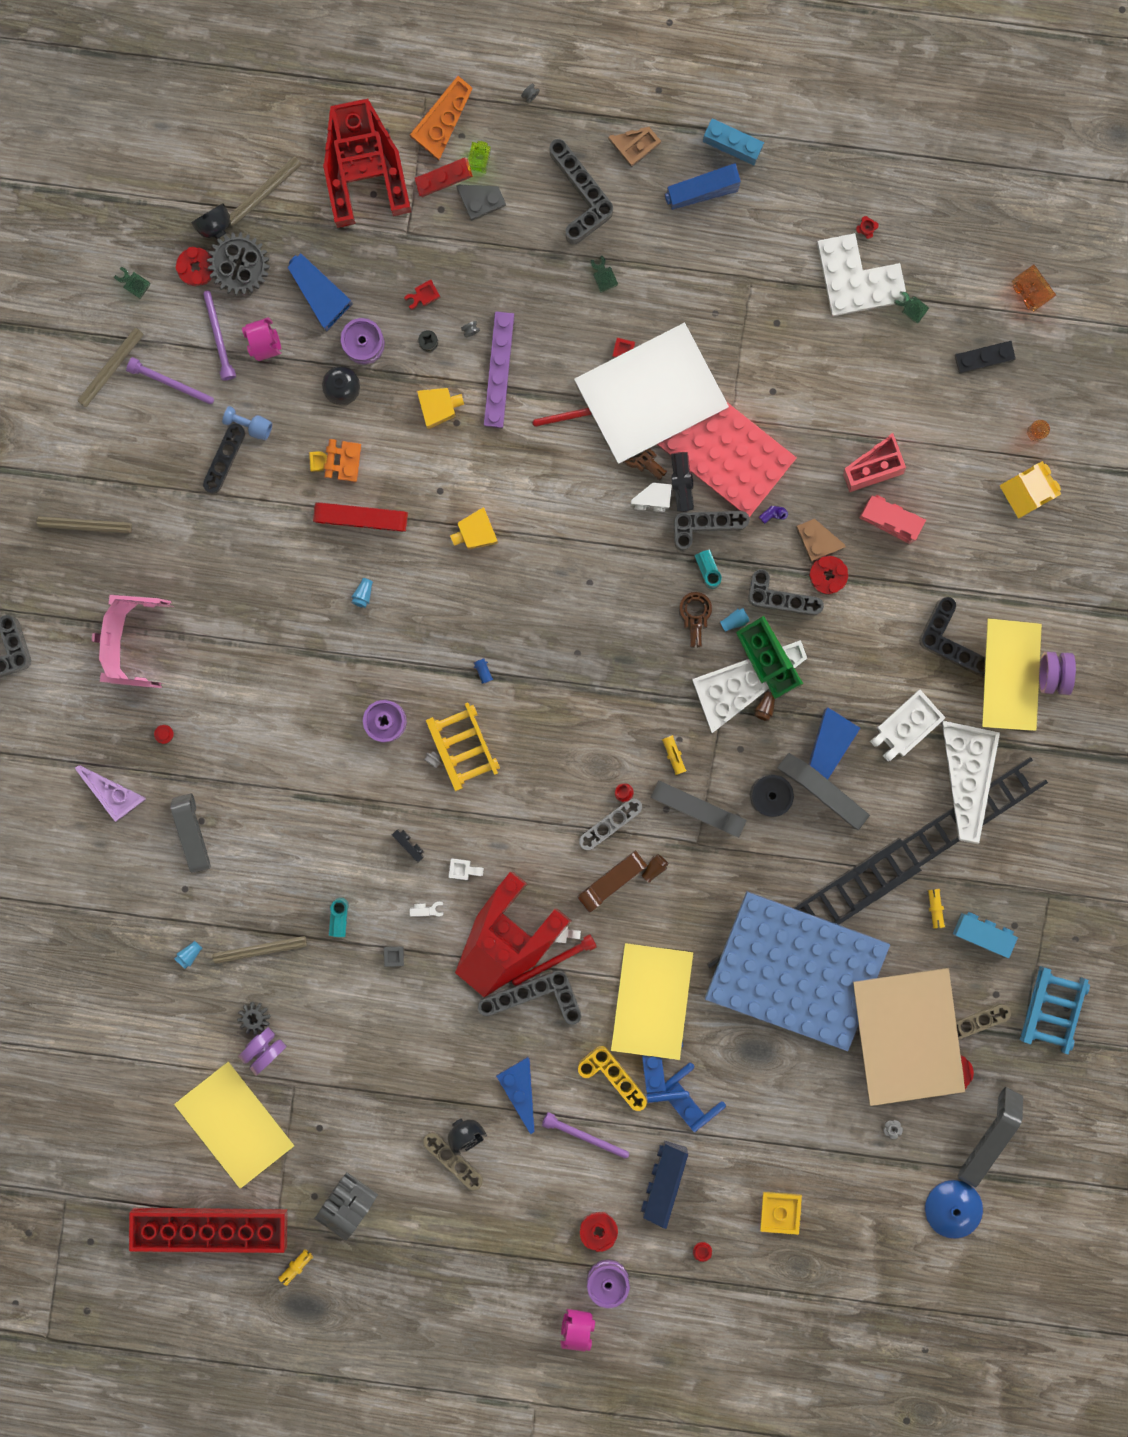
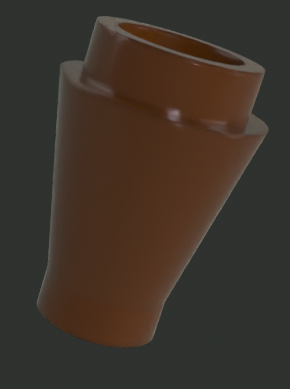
[755,691,775,721]
[641,854,669,883]

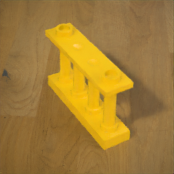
[426,703,500,791]

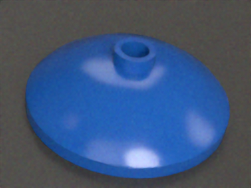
[925,1180,983,1239]

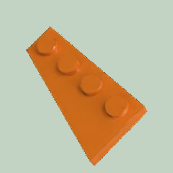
[410,76,473,161]

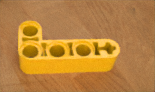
[578,1046,647,1111]

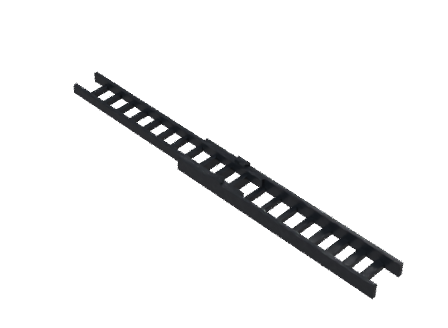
[707,757,1048,968]

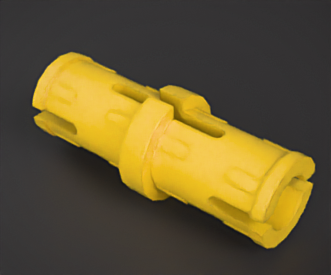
[662,735,687,775]
[927,889,945,929]
[278,1249,313,1286]

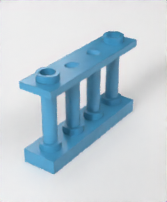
[1020,966,1090,1055]

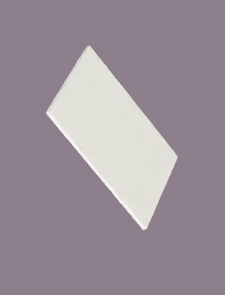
[574,322,729,464]

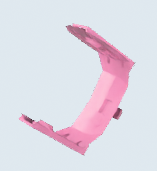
[92,595,174,688]

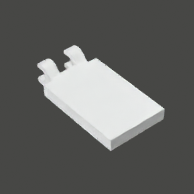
[870,690,945,761]

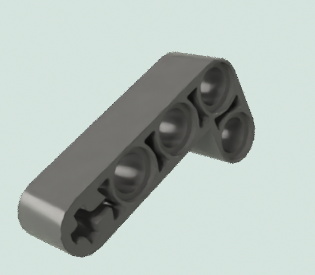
[674,511,750,551]
[748,569,824,615]
[171,793,211,873]

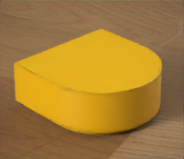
[309,451,327,472]

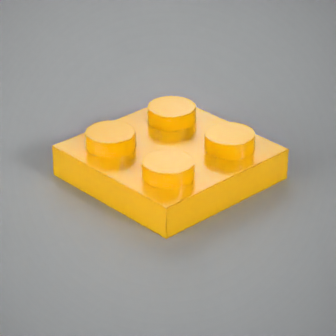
[760,1192,802,1235]

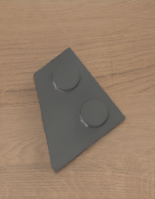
[456,184,506,221]

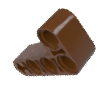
[577,850,648,913]

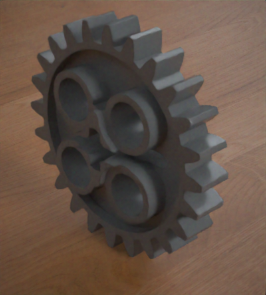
[207,232,270,296]

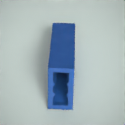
[665,163,741,210]
[288,253,353,332]
[808,708,860,780]

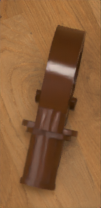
[623,448,667,481]
[679,592,712,648]

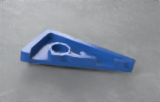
[496,1057,535,1134]

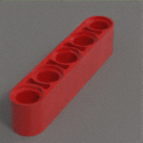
[313,502,408,532]

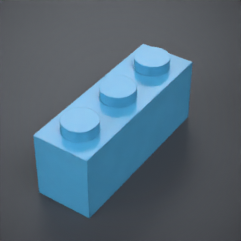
[703,118,764,166]
[953,912,1018,958]

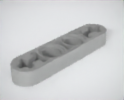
[579,798,642,850]

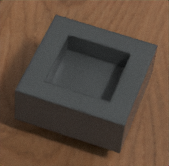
[384,946,404,967]

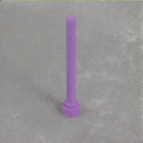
[203,291,236,381]
[126,357,214,404]
[542,1112,629,1158]

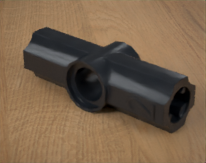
[671,452,694,511]

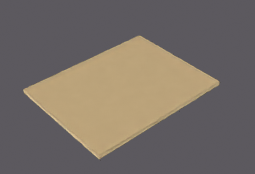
[853,968,965,1106]

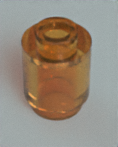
[1027,420,1050,441]

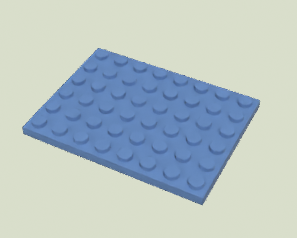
[705,891,890,1051]

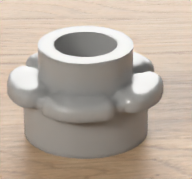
[424,751,442,768]
[884,1120,903,1139]

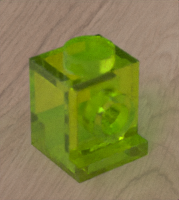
[468,141,491,174]

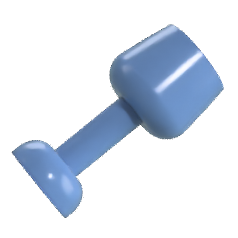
[222,406,272,440]

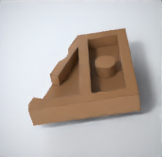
[608,127,661,167]
[796,519,846,562]

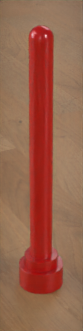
[532,408,592,427]
[512,934,597,986]

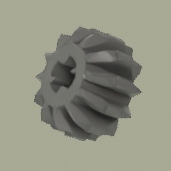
[237,1001,271,1035]

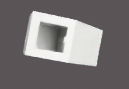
[631,483,672,512]

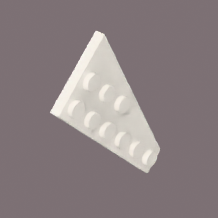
[692,640,807,733]
[942,721,1000,844]

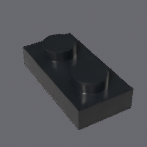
[392,829,424,863]

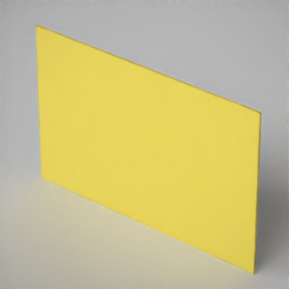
[982,619,1042,731]
[611,943,693,1060]
[174,1062,294,1189]

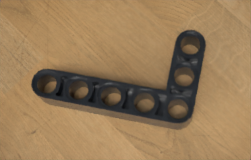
[919,597,986,679]

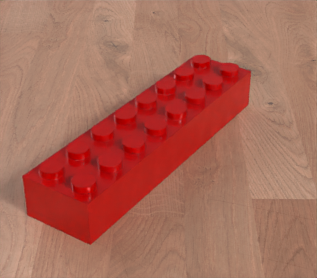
[129,1208,288,1253]

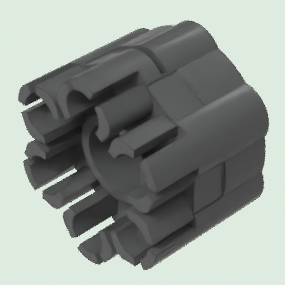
[314,1172,378,1241]

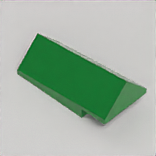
[736,616,803,699]

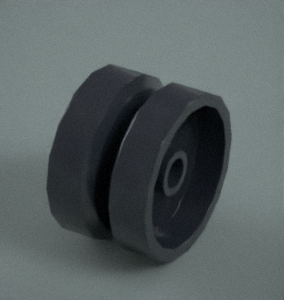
[749,774,794,817]

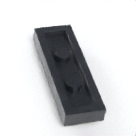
[954,341,1016,374]

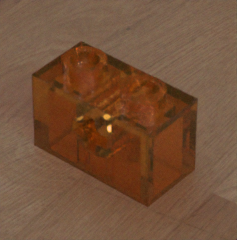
[1012,264,1056,312]

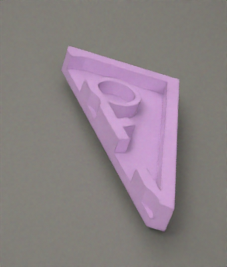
[75,765,146,822]

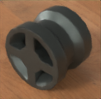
[418,330,438,352]

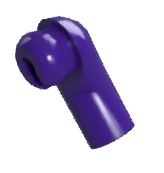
[759,506,788,524]

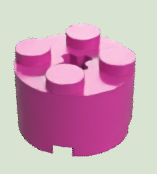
[242,317,282,361]
[561,1309,595,1352]

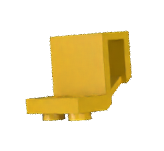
[999,461,1061,519]

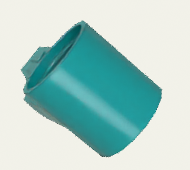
[694,549,722,589]
[329,898,349,937]

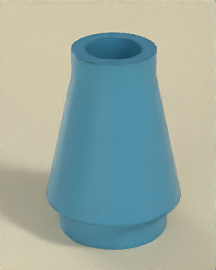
[351,578,373,608]
[720,608,750,632]
[174,940,203,969]

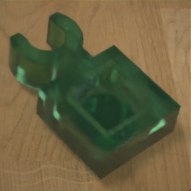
[591,256,618,293]
[114,267,151,299]
[894,291,929,324]

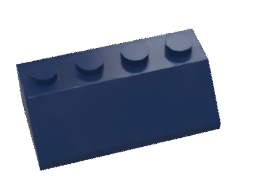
[640,1140,688,1229]

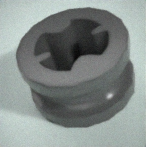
[521,83,540,103]
[461,321,480,338]

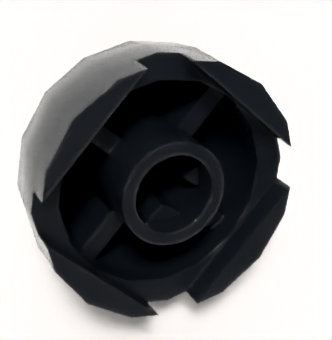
[191,203,230,239]
[322,366,360,405]
[448,1119,487,1155]

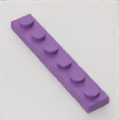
[484,312,514,428]

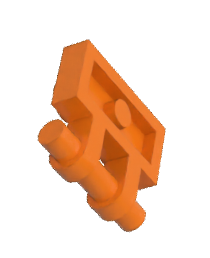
[324,439,361,482]

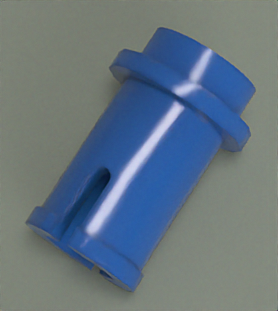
[474,658,493,684]

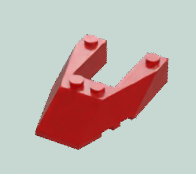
[323,98,412,228]
[455,872,572,997]

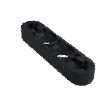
[203,423,245,494]

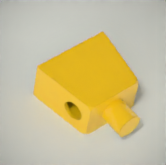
[417,388,464,429]
[450,507,498,550]

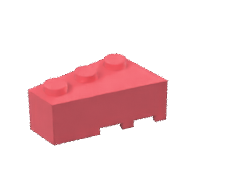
[843,433,906,492]
[859,495,926,544]

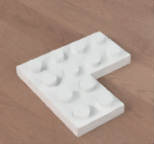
[817,233,908,317]

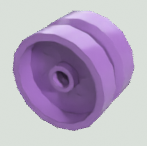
[341,318,385,365]
[1039,652,1076,695]
[363,700,407,742]
[238,1027,287,1076]
[587,1259,630,1308]

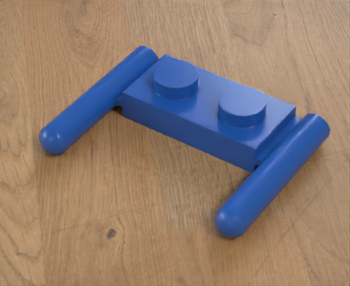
[642,1042,690,1103]
[665,1063,726,1133]

